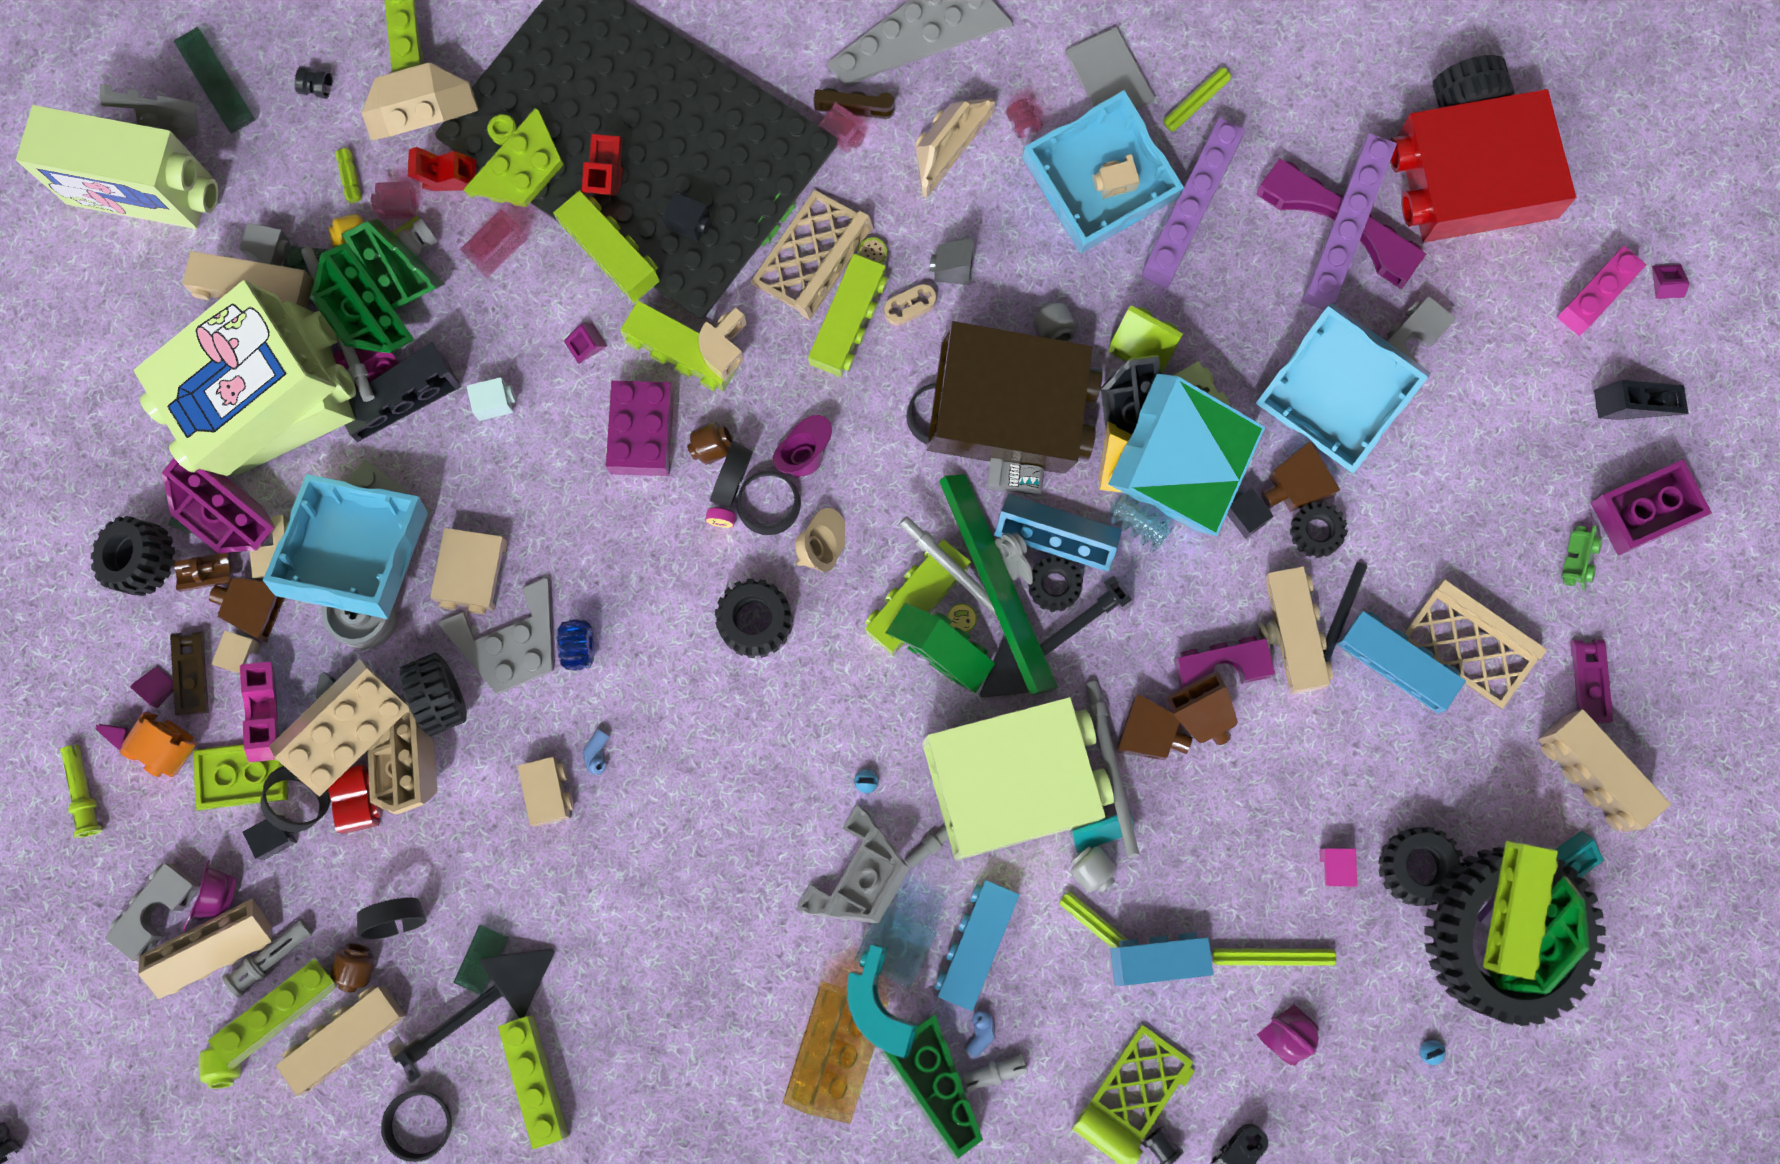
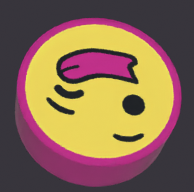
[705,507,736,528]

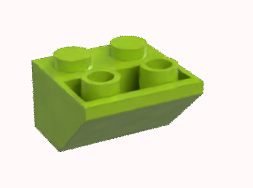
[1108,305,1183,374]

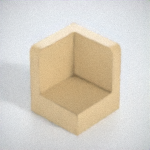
[211,630,261,674]

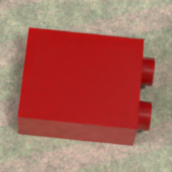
[1389,89,1577,243]

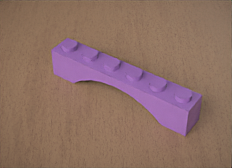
[1142,118,1246,289]
[1302,133,1397,310]

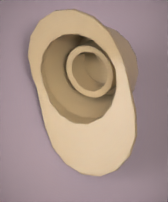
[795,508,845,572]

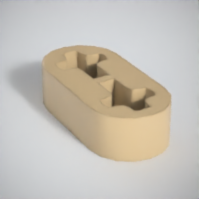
[884,284,936,325]

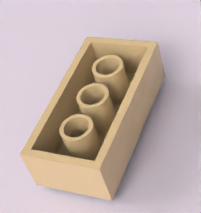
[269,659,410,797]
[1537,709,1671,832]

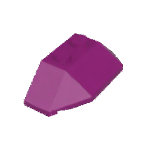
[161,458,276,553]

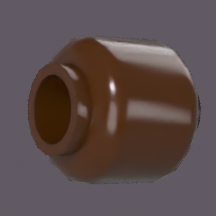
[687,422,733,465]
[330,943,375,992]

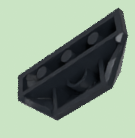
[1101,355,1161,434]

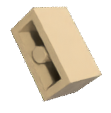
[517,757,574,827]

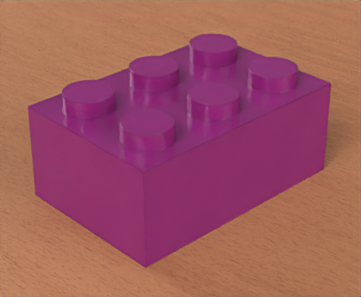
[606,380,674,476]
[1591,459,1712,556]

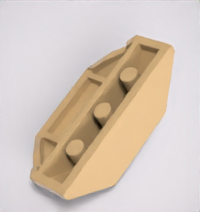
[361,62,479,141]
[915,98,995,198]
[368,704,438,815]

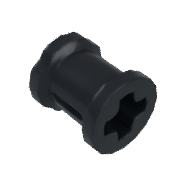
[1142,1126,1184,1164]

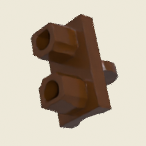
[174,553,232,592]

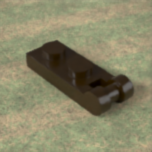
[813,88,894,119]
[170,630,209,716]

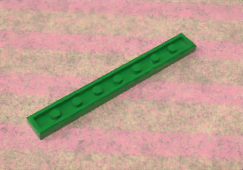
[939,474,1058,696]

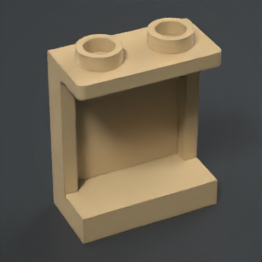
[430,528,508,615]

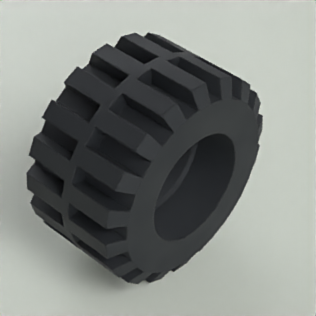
[1433,55,1515,108]
[90,516,175,596]
[715,578,793,658]
[400,652,467,737]
[1378,827,1465,906]

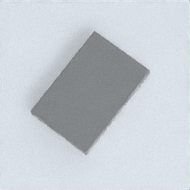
[1065,27,1155,110]

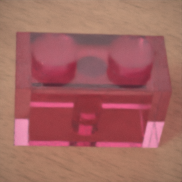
[460,209,527,279]

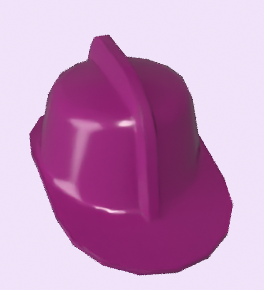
[772,415,832,478]
[183,860,236,932]
[1256,1004,1319,1066]

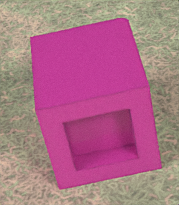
[1319,848,1357,887]

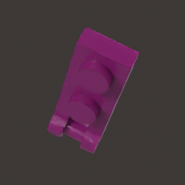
[1570,639,1613,724]

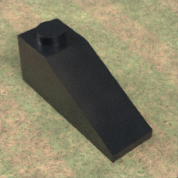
[1594,380,1689,420]

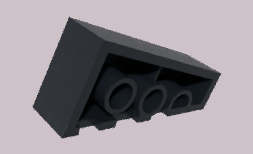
[345,342,461,442]

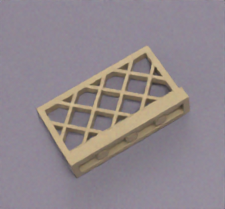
[750,190,873,320]
[1404,579,1547,709]

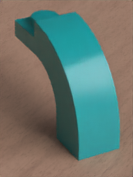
[847,944,918,1058]

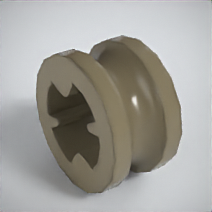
[1257,619,1281,648]

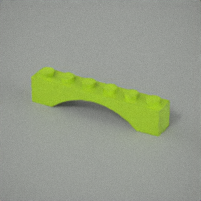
[384,0,425,73]

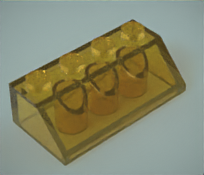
[782,981,888,1124]

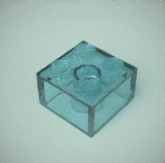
[854,907,938,989]

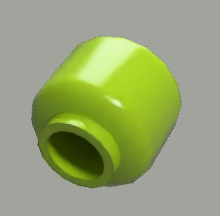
[198,1043,242,1089]

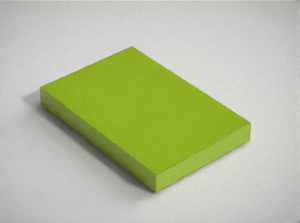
[193,744,288,811]

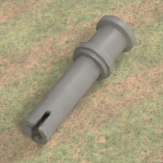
[222,919,313,998]

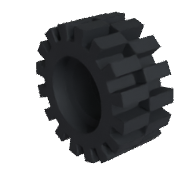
[1290,501,1348,558]
[1028,555,1083,612]

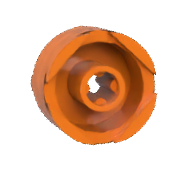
[119,712,197,777]

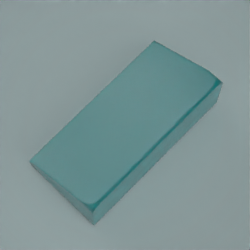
[1070,811,1134,853]
[1555,831,1604,878]

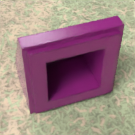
[1652,264,1690,299]
[564,323,607,364]
[130,666,173,708]
[95,724,131,751]

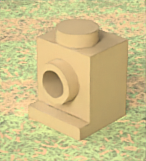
[1092,154,1140,199]

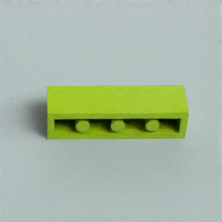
[553,190,660,304]
[808,253,889,377]
[620,301,740,392]
[865,539,971,656]
[1483,840,1558,980]
[207,958,336,1070]
[497,1015,569,1150]

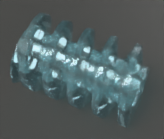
[1109,493,1176,553]

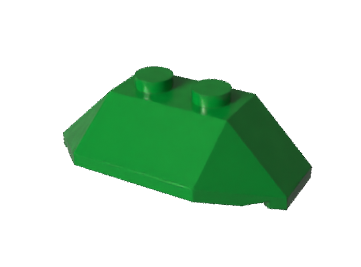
[310,242,414,353]
[1487,876,1589,994]

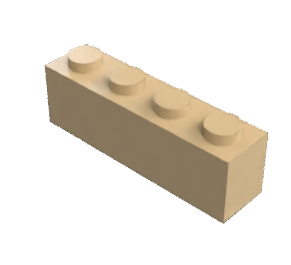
[182,251,313,309]
[1265,566,1333,695]
[138,898,272,999]
[275,985,406,1096]

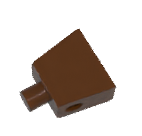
[1261,442,1340,512]
[209,577,285,642]
[1166,670,1238,745]
[1116,694,1193,761]

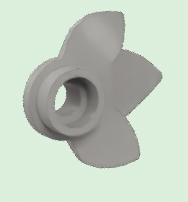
[995,532,1033,585]

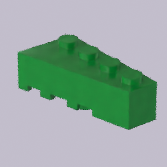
[881,1014,983,1159]

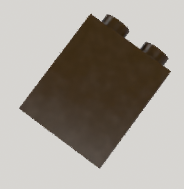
[926,321,1103,474]

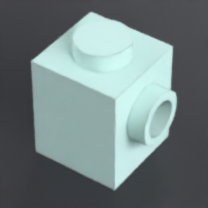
[467,377,516,421]

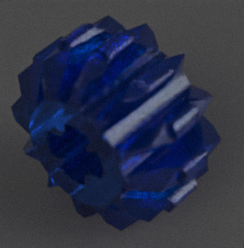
[556,619,595,671]

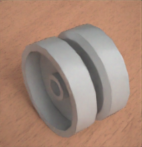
[321,603,398,650]

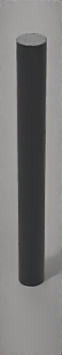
[1323,562,1367,662]

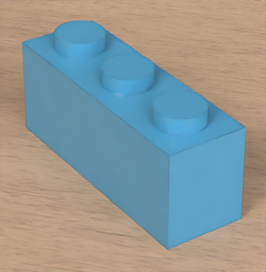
[1110,932,1214,986]

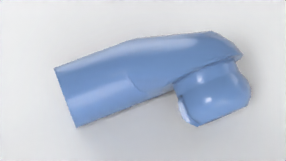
[583,729,610,775]
[965,1011,995,1059]

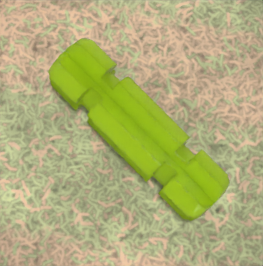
[335,148,362,203]

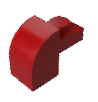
[582,134,623,195]
[408,146,476,191]

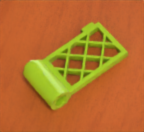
[1071,1025,1195,1164]

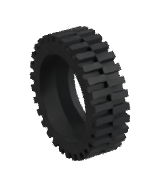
[1424,847,1606,1026]

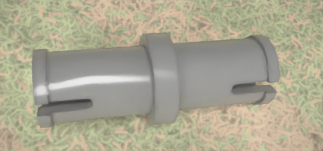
[963,1054,1028,1093]

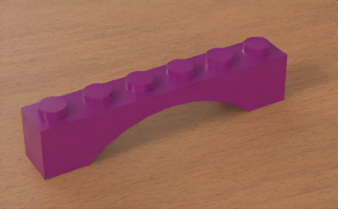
[1256,158,1427,290]

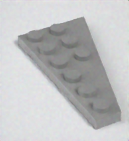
[827,0,1013,87]

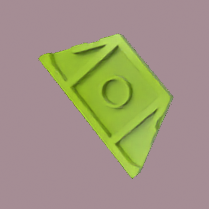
[463,108,563,207]

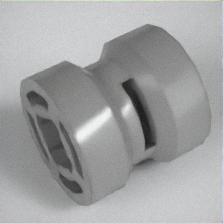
[397,218,438,256]

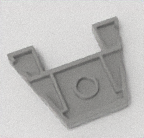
[100,84,197,139]
[438,578,553,695]
[796,805,910,923]

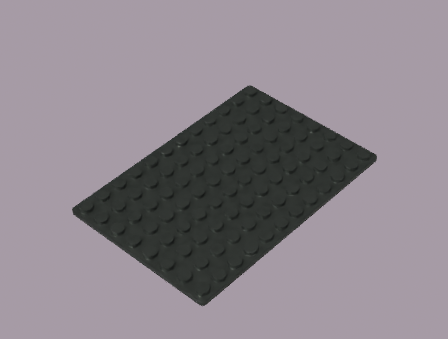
[435,0,838,319]

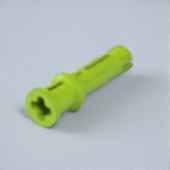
[60,744,103,838]

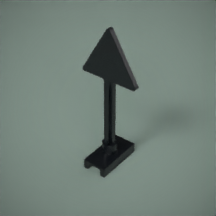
[980,575,1134,698]
[388,949,555,1084]

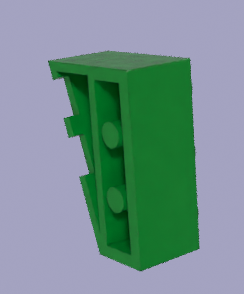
[342,218,445,310]
[885,603,995,693]

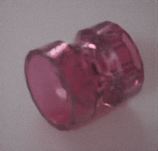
[1005,98,1043,139]

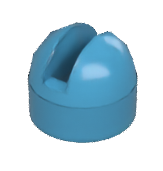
[854,769,879,794]
[1419,1039,1446,1065]

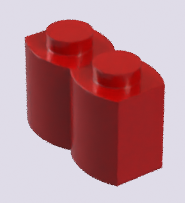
[328,765,382,834]

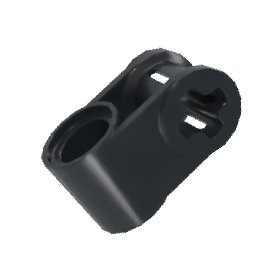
[1210,1123,1269,1164]

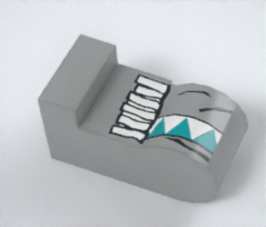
[987,458,1044,495]

